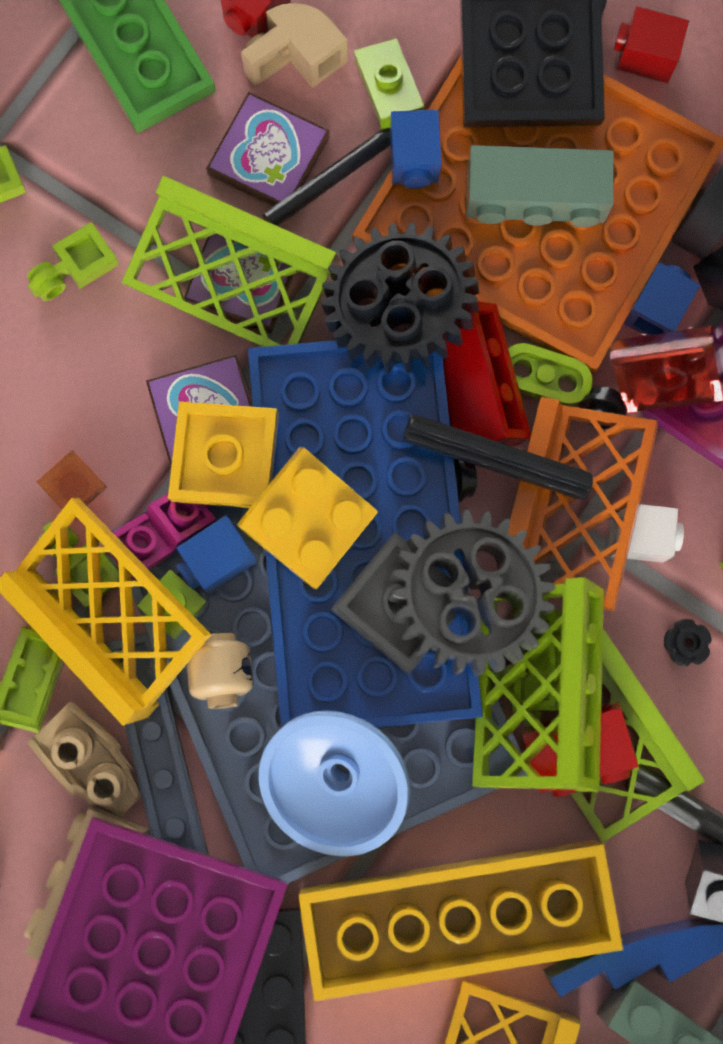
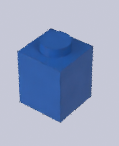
[389,110,441,189]
[623,262,701,346]
[176,515,257,595]

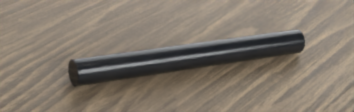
[262,127,390,226]

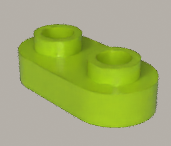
[508,343,593,407]

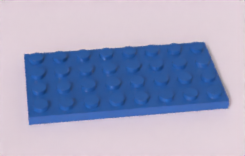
[248,340,483,728]

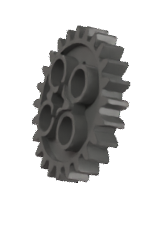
[389,510,555,677]

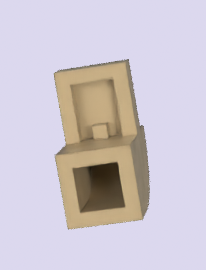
[241,3,347,88]

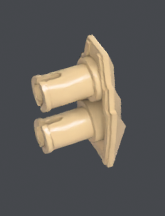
[27,701,142,817]

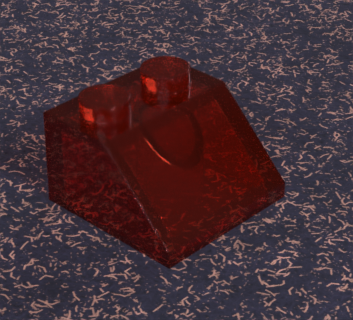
[610,325,723,413]

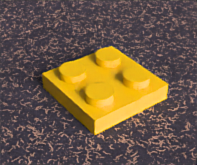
[168,401,279,508]
[237,447,378,590]

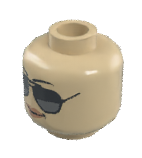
[186,633,254,709]

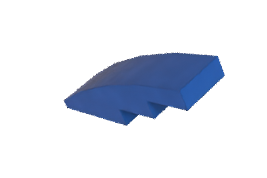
[543,918,723,997]

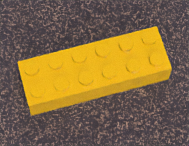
[298,840,623,1001]

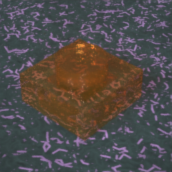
[37,450,107,509]

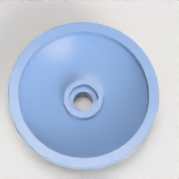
[259,711,410,856]

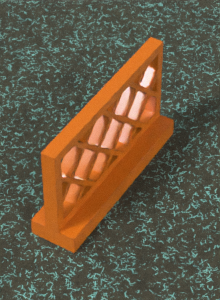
[508,397,658,611]

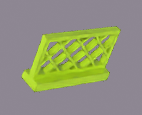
[121,175,340,347]
[472,577,604,792]
[497,629,705,843]

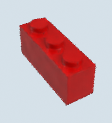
[442,301,531,446]

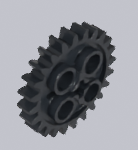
[321,222,480,373]

